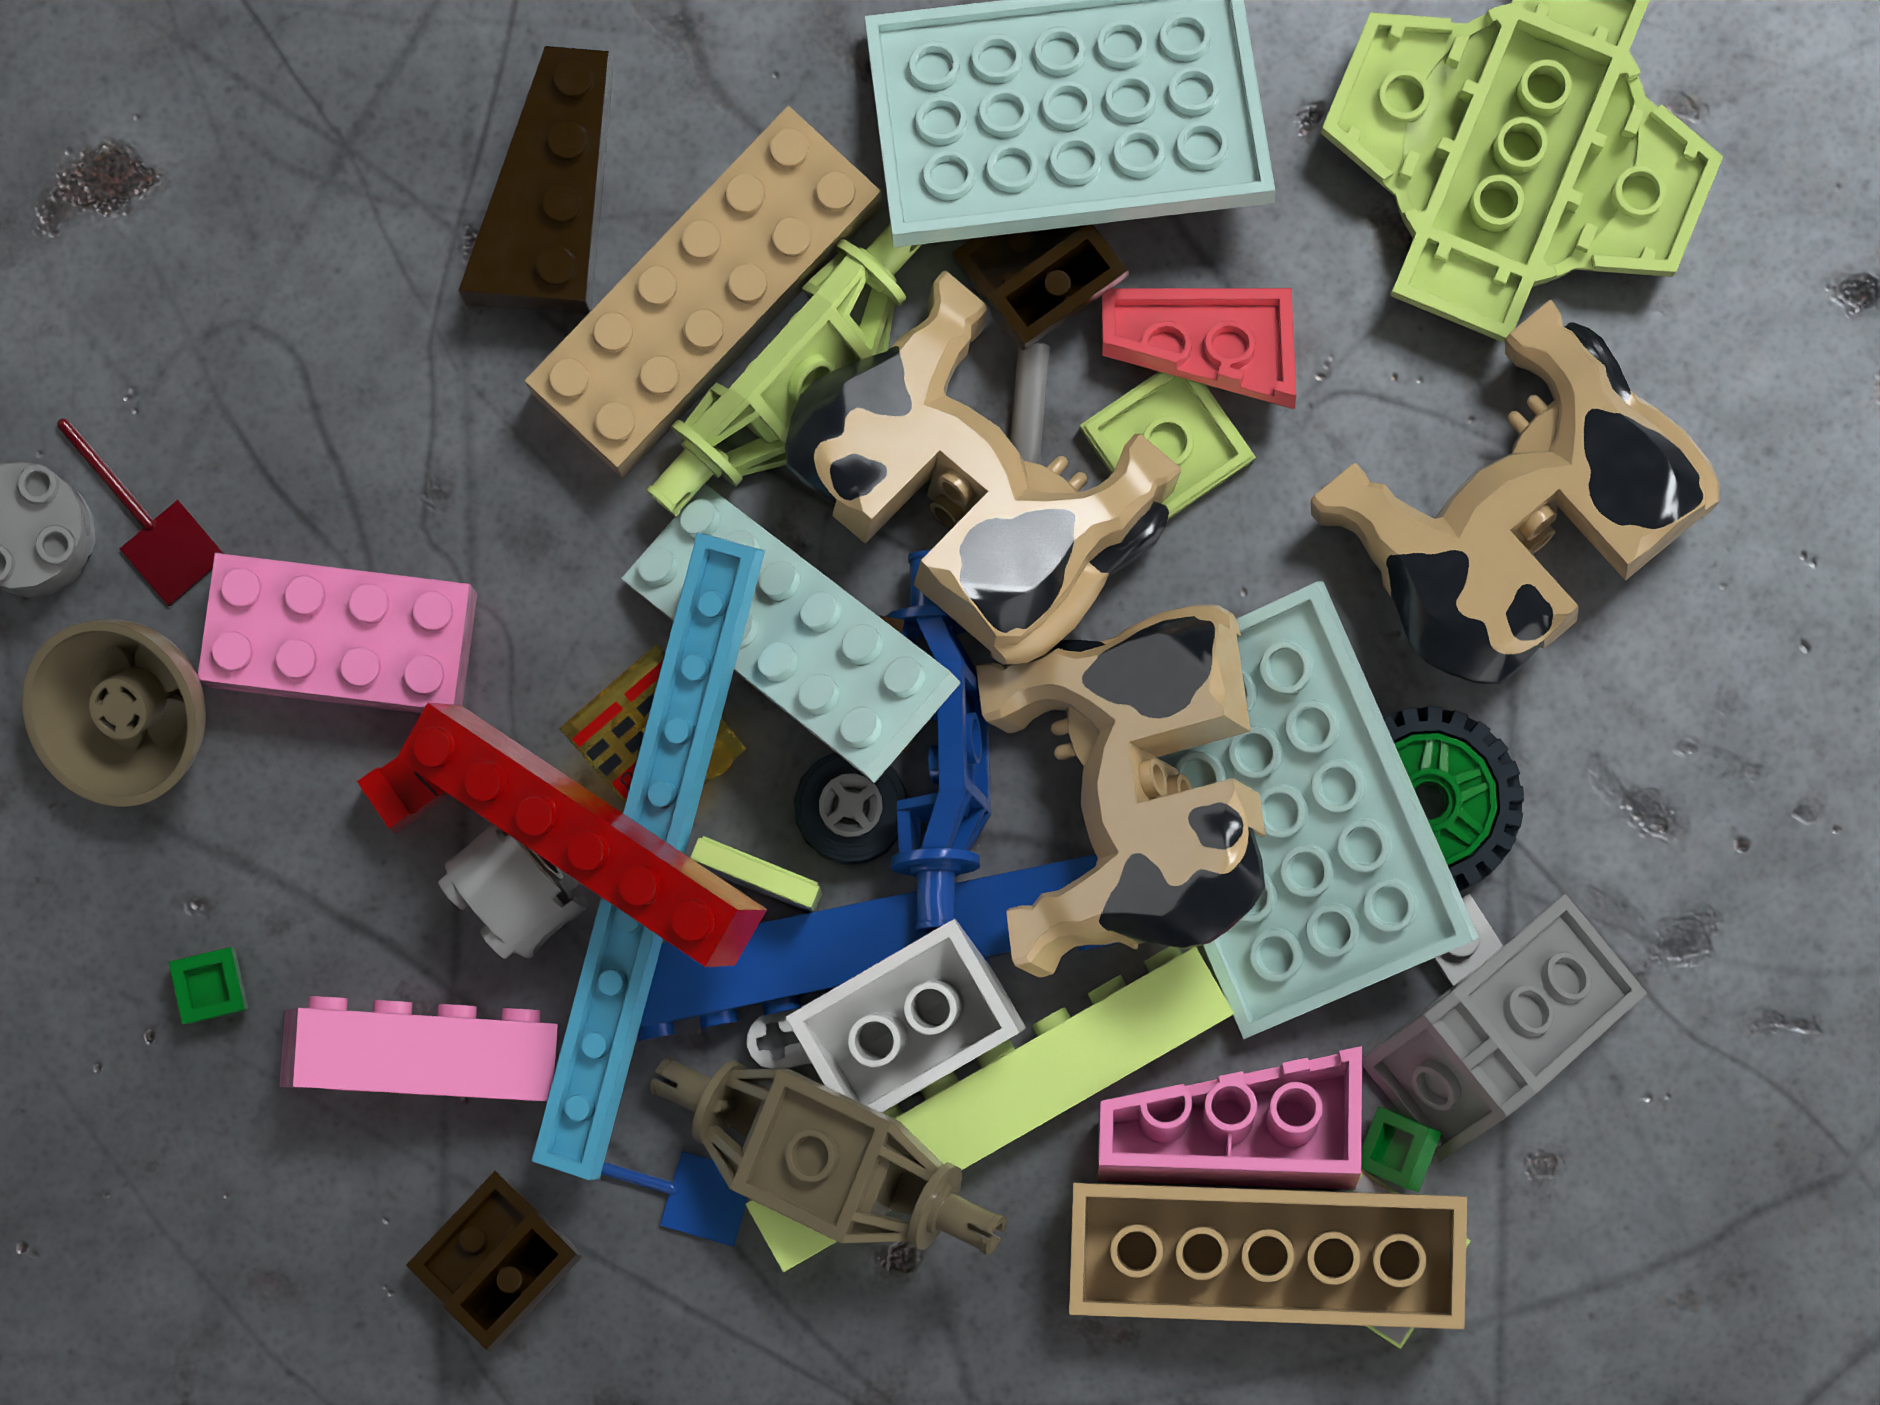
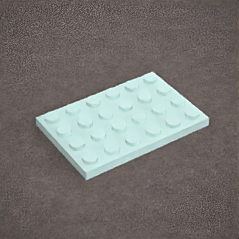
[865,0,1275,247]
[1157,581,1479,1039]

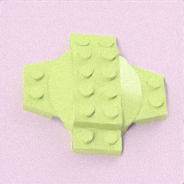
[1320,0,1723,343]

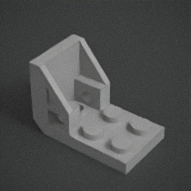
[1362,894,1647,1162]

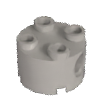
[0,462,96,598]
[438,822,589,959]

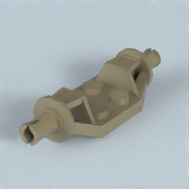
[650,1056,1007,1255]

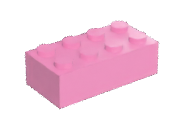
[198,553,478,714]

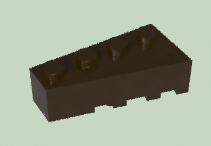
[458,46,614,315]

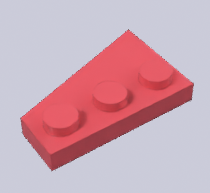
[1101,288,1297,409]

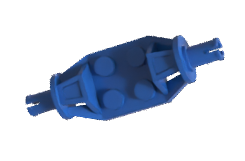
[886,550,991,935]

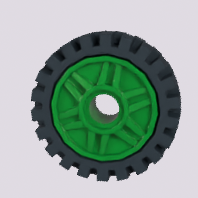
[1383,706,1524,892]

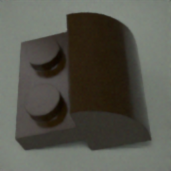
[952,224,1129,350]
[406,1171,583,1352]

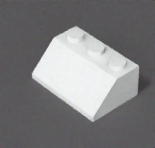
[786,919,1026,1112]

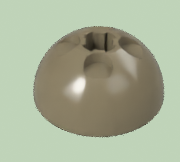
[22,618,206,807]

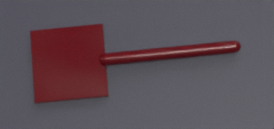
[57,418,224,606]

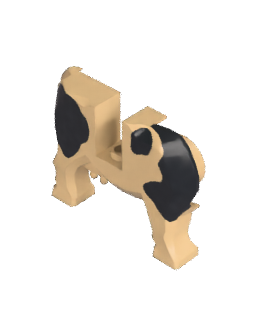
[785,271,1182,664]
[1310,300,1720,684]
[976,604,1266,978]

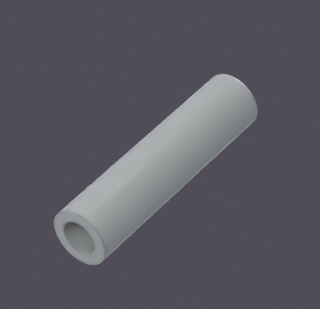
[1010,343,1050,464]

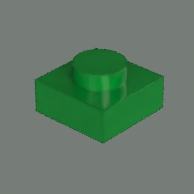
[168,947,249,1025]
[1361,1106,1442,1192]

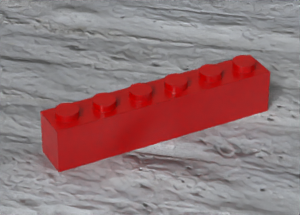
[396,703,767,967]

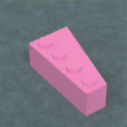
[279,996,558,1102]
[1097,1046,1362,1190]

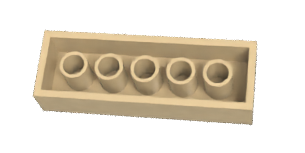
[525,105,882,479]
[1069,1182,1467,1329]

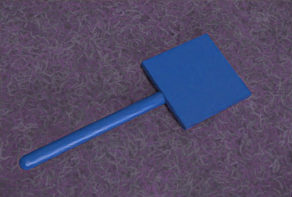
[601,1151,748,1247]

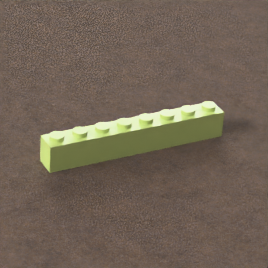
[745,946,1234,1272]

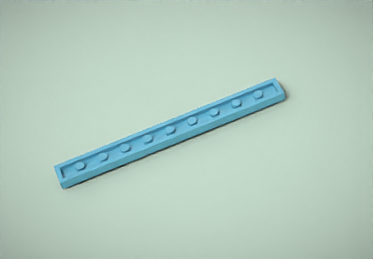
[532,532,765,1180]

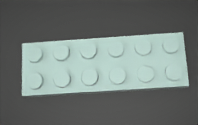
[621,484,961,783]

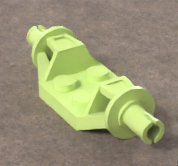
[646,224,922,517]

